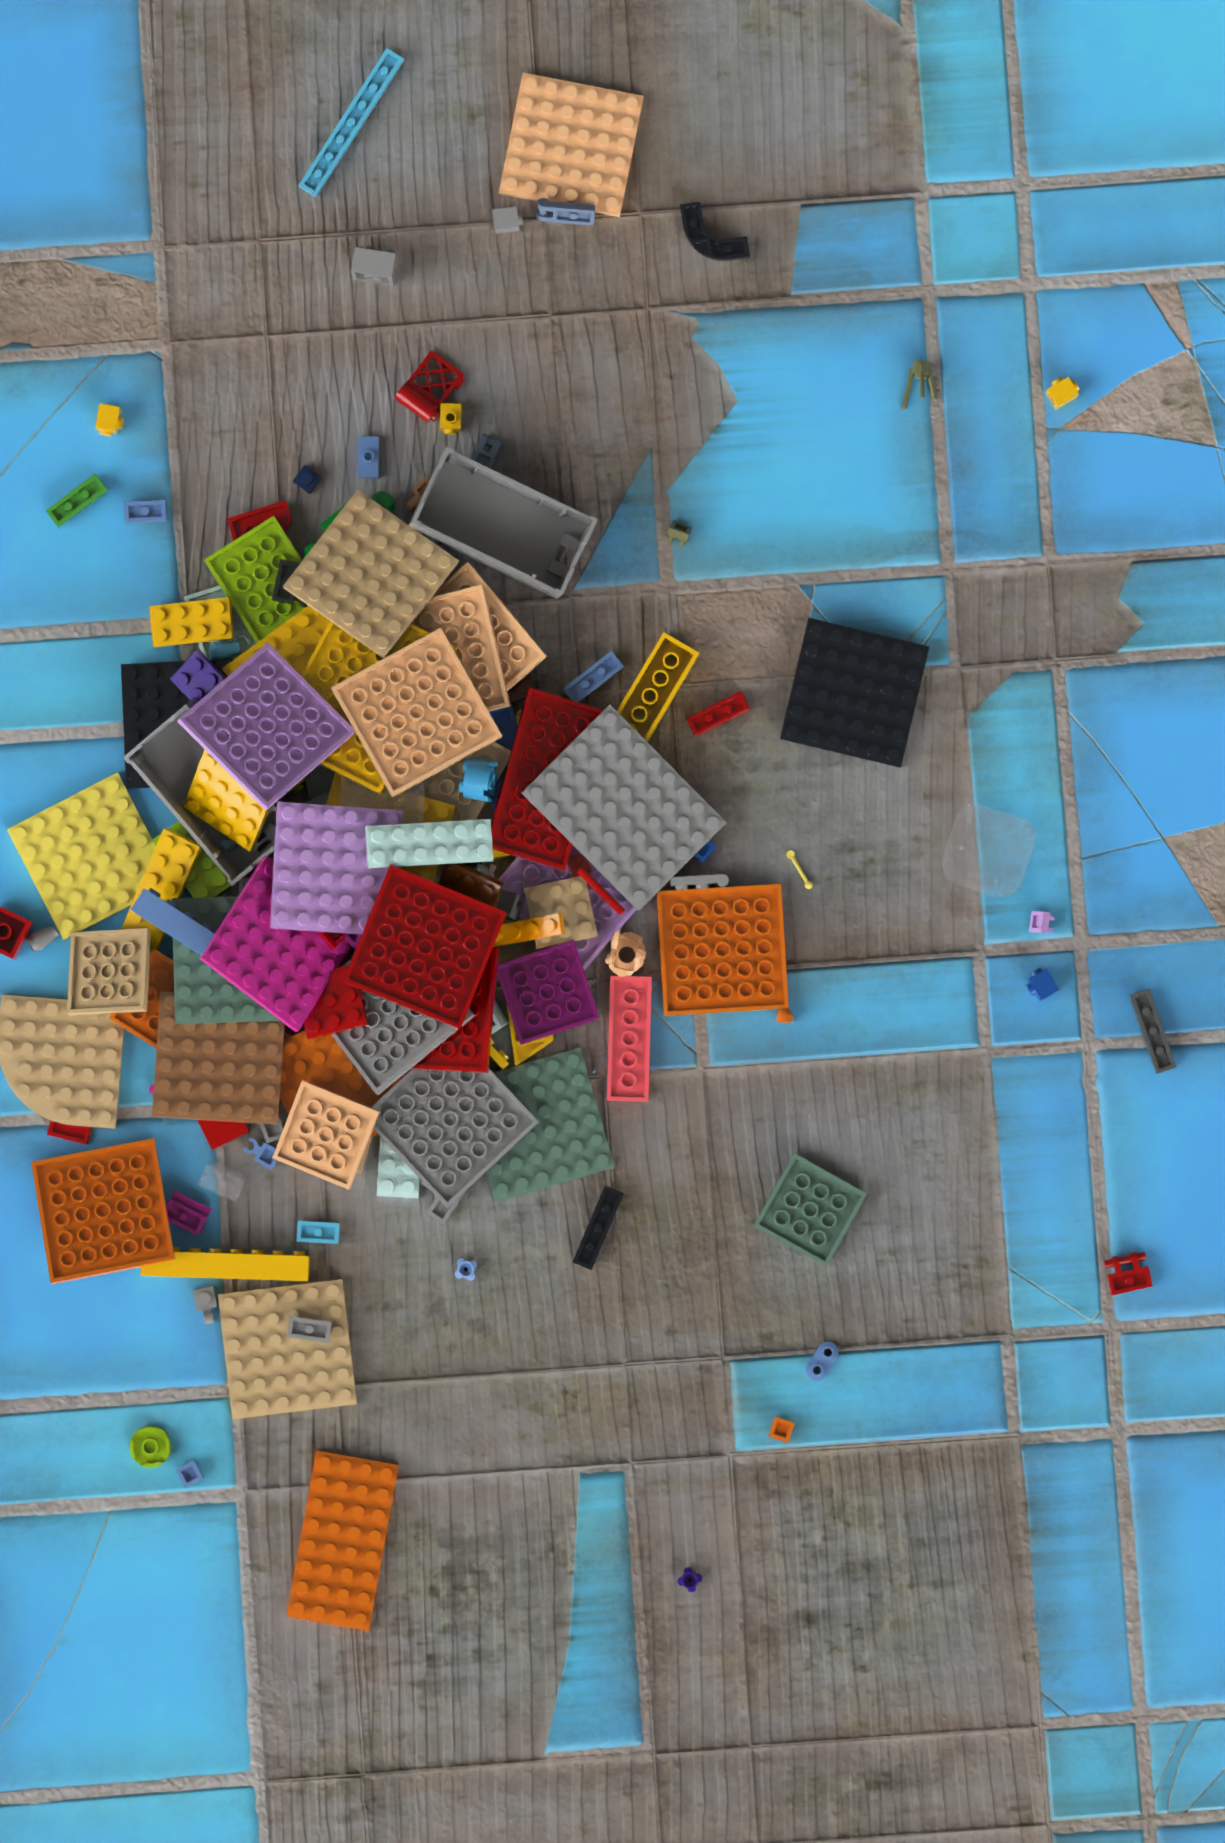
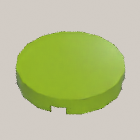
[129,1426,172,1468]

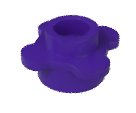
[677,1567,702,1592]

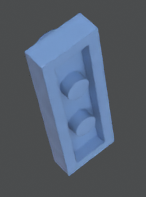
[563,651,624,703]

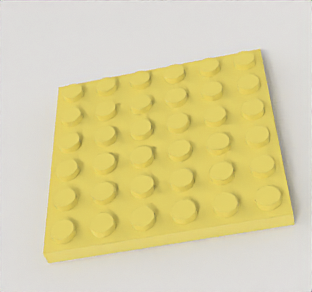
[7,772,156,940]

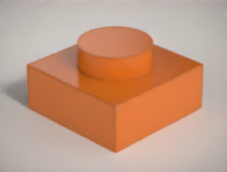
[768,1416,795,1443]

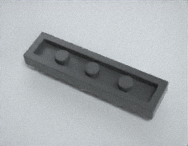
[1129,989,1176,1074]

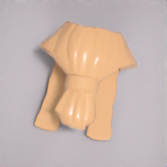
[605,929,646,977]

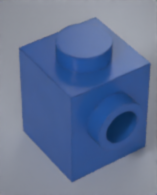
[1026,968,1059,1001]

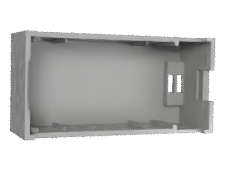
[408,447,598,599]
[123,697,283,886]

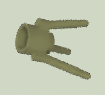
[902,360,936,410]

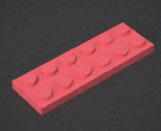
[607,976,652,1102]

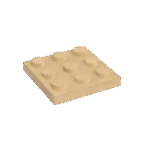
[524,876,598,950]

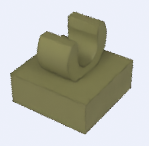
[667,520,692,547]

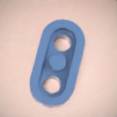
[806,1342,838,1381]

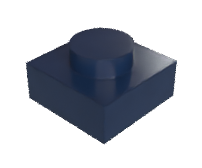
[293,465,322,494]

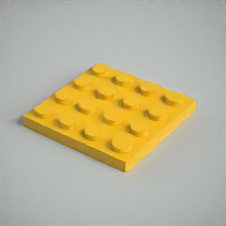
[183,749,270,852]

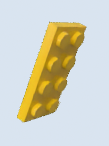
[149,597,235,648]

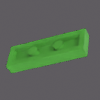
[45,474,108,528]

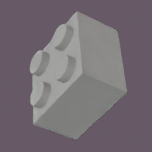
[351,245,398,286]

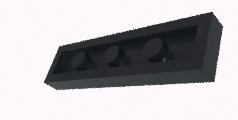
[573,1185,624,1270]

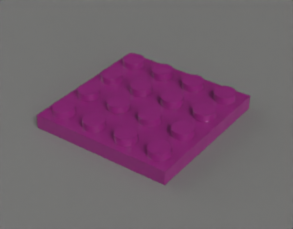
[497,940,600,1045]

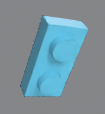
[297,1221,340,1244]

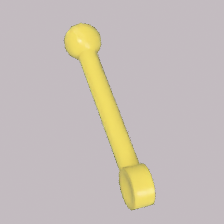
[787,850,813,889]

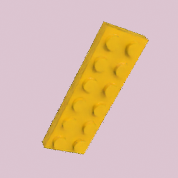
[121,828,202,954]

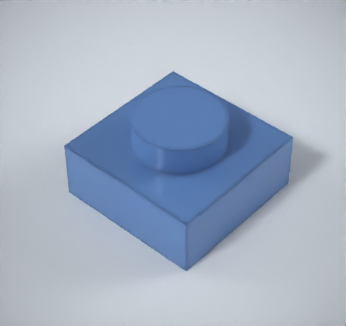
[176,1459,204,1488]

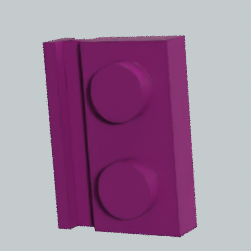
[166,1190,212,1236]

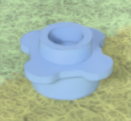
[455,1258,477,1281]

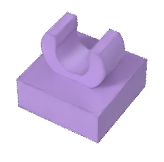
[1029,911,1055,933]

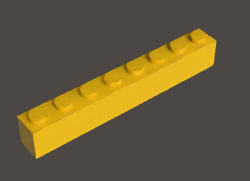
[140,1247,310,1281]

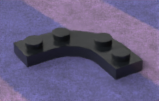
[680,202,750,261]

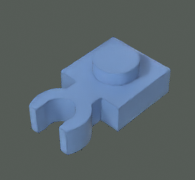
[243,1138,278,1170]

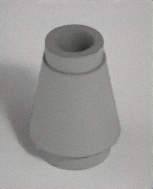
[26,925,59,952]

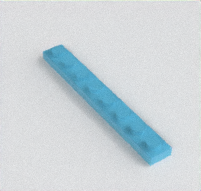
[298,48,404,198]

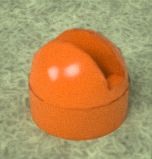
[776,1008,793,1023]

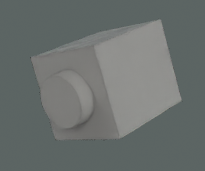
[492,206,523,234]

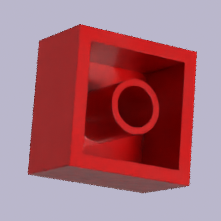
[0,907,34,960]

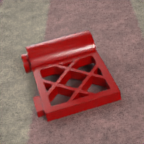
[394,350,465,423]

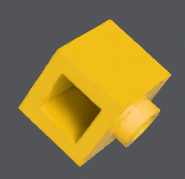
[1045,377,1079,410]
[95,403,124,437]
[440,403,462,435]

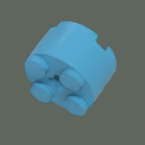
[459,757,498,802]

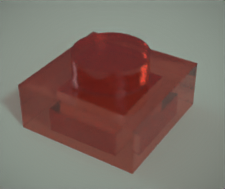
[567,854,592,878]

